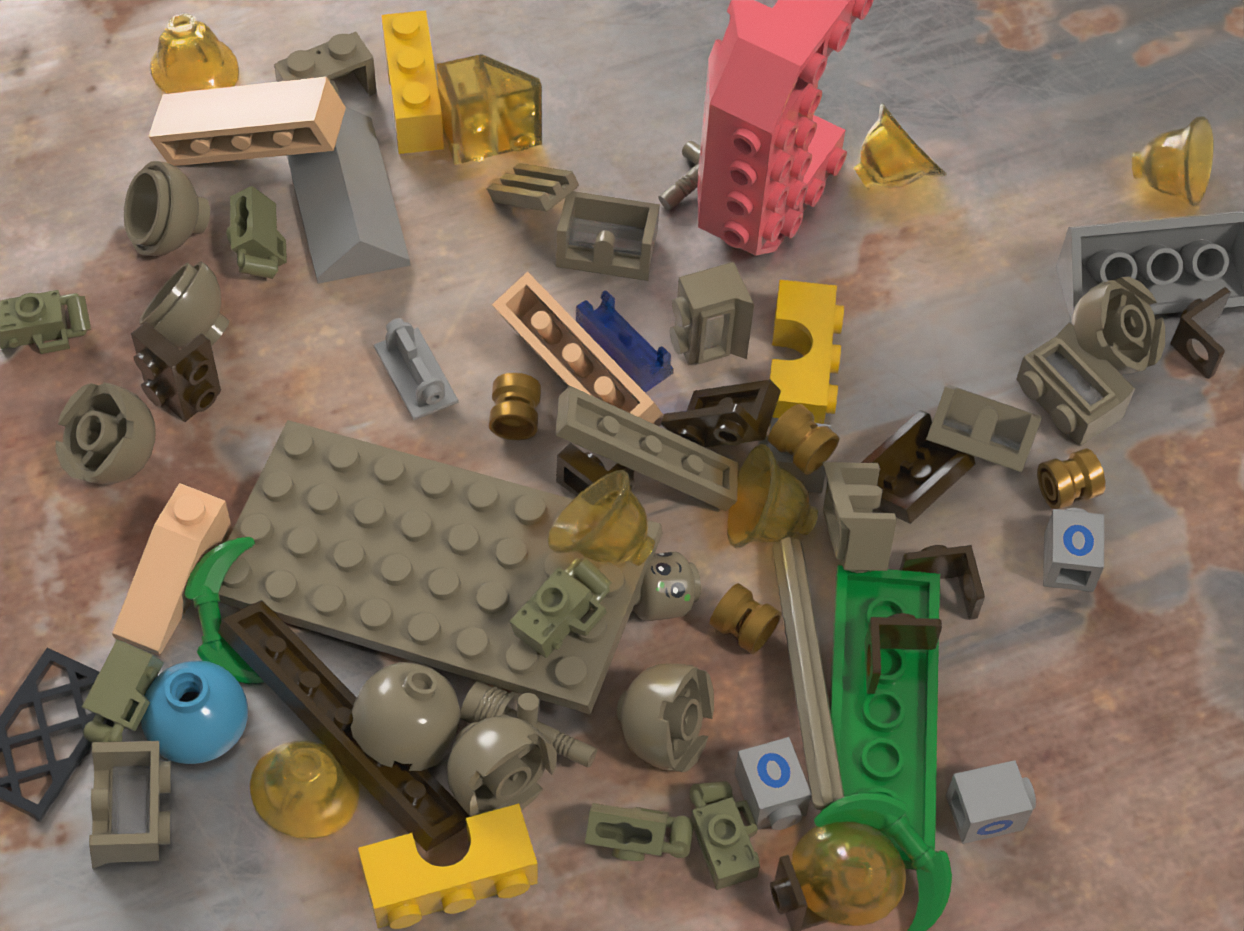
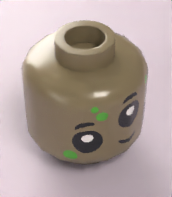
[633,552,701,621]

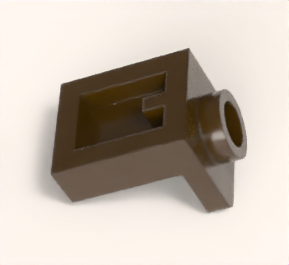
[556,442,636,509]

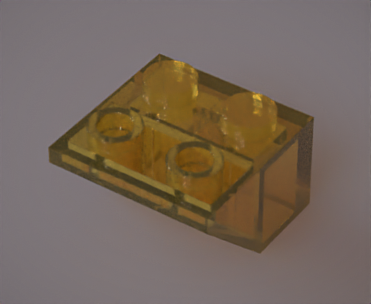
[437,54,542,165]

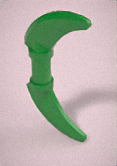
[185,537,265,684]
[814,792,952,931]

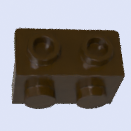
[131,322,221,422]
[661,379,781,448]
[861,410,976,524]

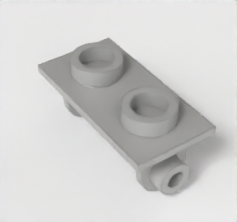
[374,318,459,420]

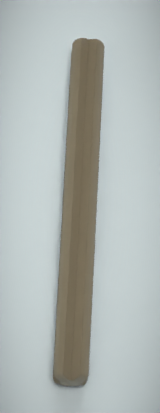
[772,536,844,810]

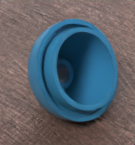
[140,661,248,764]

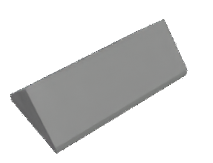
[287,106,410,284]
[1056,211,1244,319]

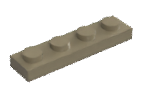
[556,385,738,511]

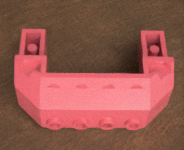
[697,0,873,256]

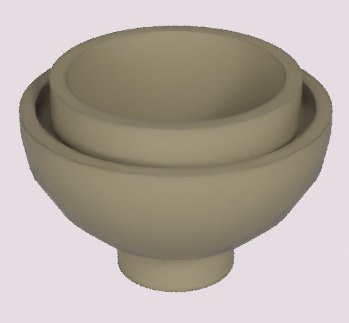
[124,161,210,256]
[139,261,230,348]

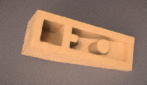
[112,483,232,656]

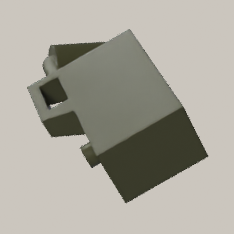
[226,186,287,279]
[0,290,91,354]
[509,556,612,658]
[82,639,164,742]
[689,781,760,890]
[585,803,694,861]

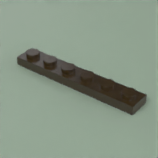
[218,600,470,852]

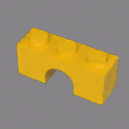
[381,10,444,154]
[769,279,844,425]
[358,803,538,929]

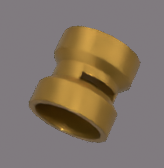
[489,373,541,440]
[768,404,840,475]
[1037,448,1106,509]
[709,583,782,655]

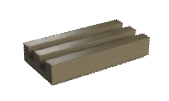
[486,163,579,212]

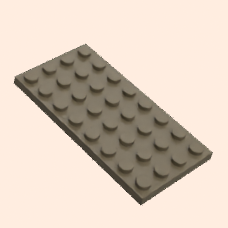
[219,420,663,714]

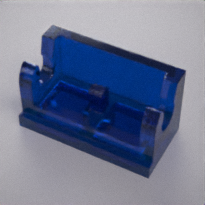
[576,290,674,393]

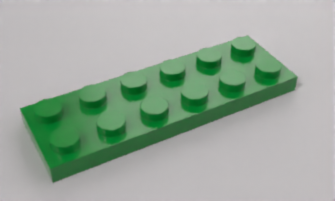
[823,565,940,870]

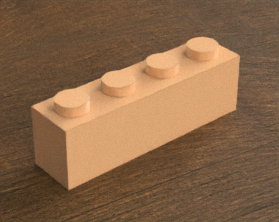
[148,77,346,166]
[492,271,664,426]

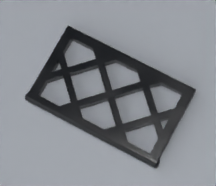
[0,648,108,822]

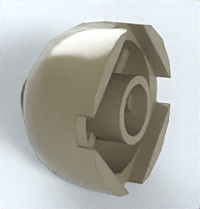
[1071,277,1165,375]
[56,382,156,485]
[351,662,461,771]
[617,663,714,772]
[447,715,557,817]

